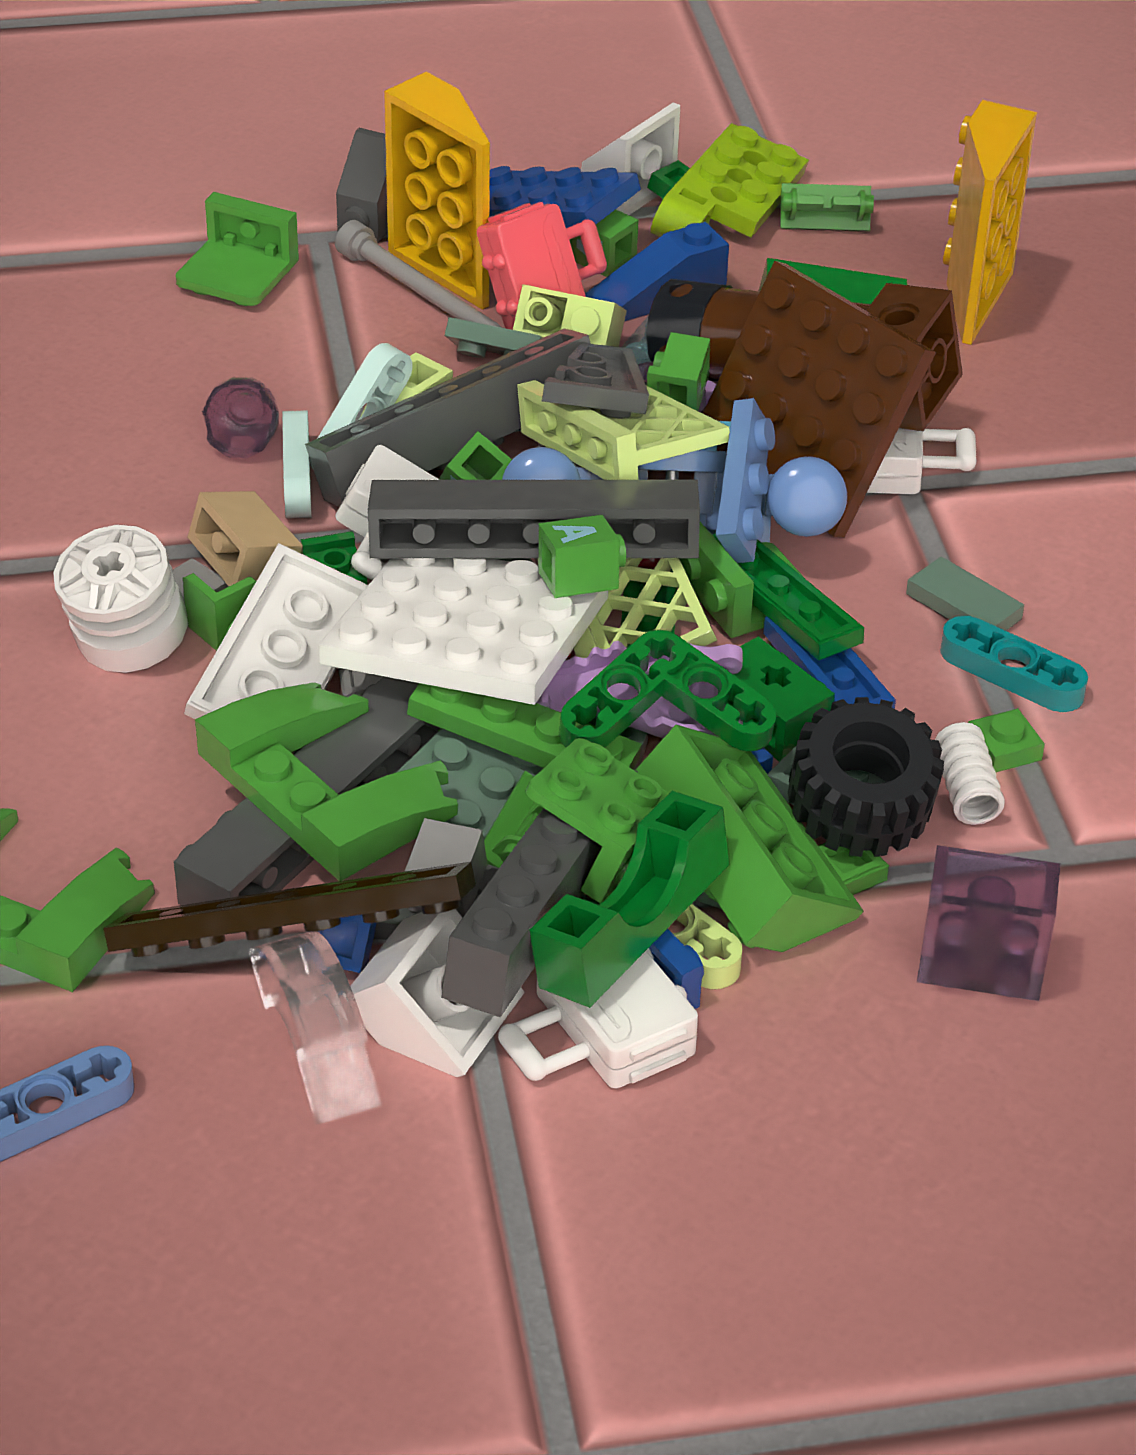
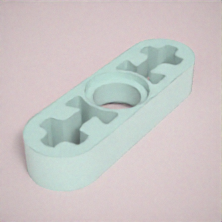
[309,343,412,469]
[282,410,312,518]

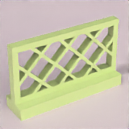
[517,380,730,480]
[536,558,717,658]

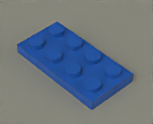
[489,166,641,228]

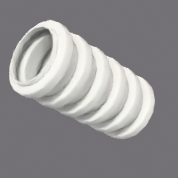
[935,722,1005,825]

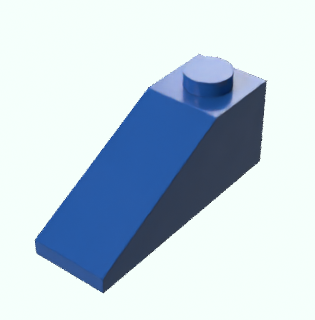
[585,222,729,321]

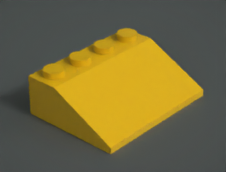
[384,71,490,310]
[943,100,1037,345]

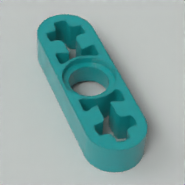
[940,616,1088,712]

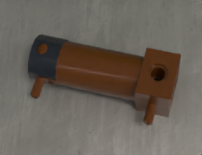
[644,279,963,431]

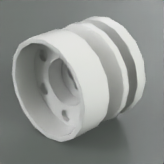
[53,525,188,673]

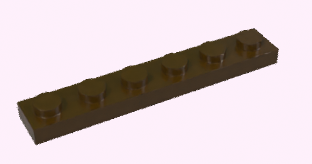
[103,861,476,957]

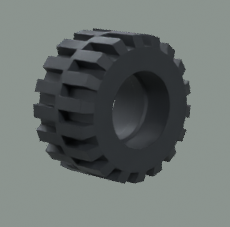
[787,697,944,857]

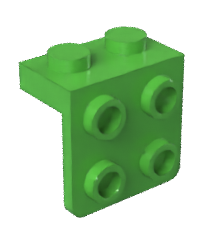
[175,192,299,306]
[679,522,802,638]
[526,738,669,903]

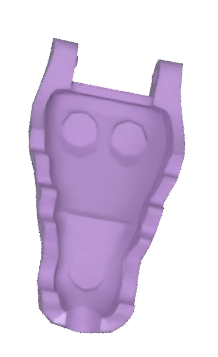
[536,641,743,738]

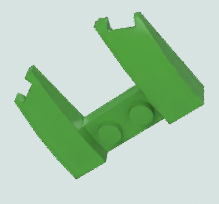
[195,682,458,881]
[0,808,155,992]

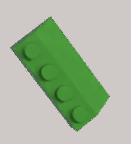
[636,725,864,952]

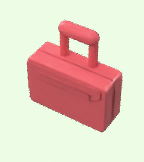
[477,202,607,330]

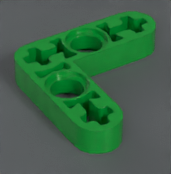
[559,629,776,751]

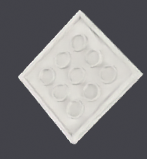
[319,558,608,705]

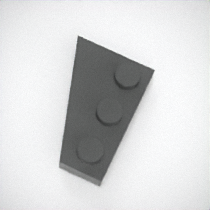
[542,343,649,418]

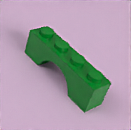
[529,790,730,1008]

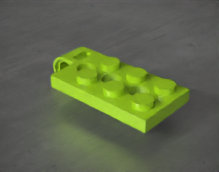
[650,123,809,238]

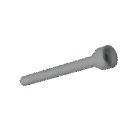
[335,220,502,328]

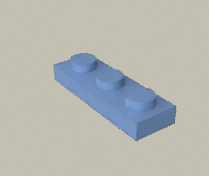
[716,398,775,563]

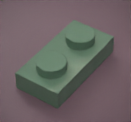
[444,317,543,358]

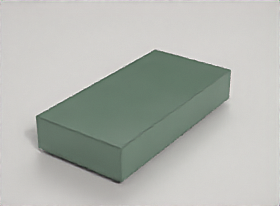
[906,556,1025,631]

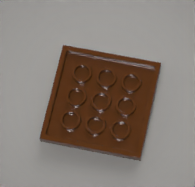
[703,261,936,538]

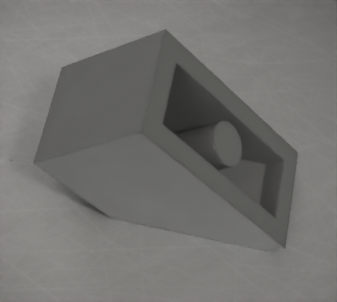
[336,127,388,243]

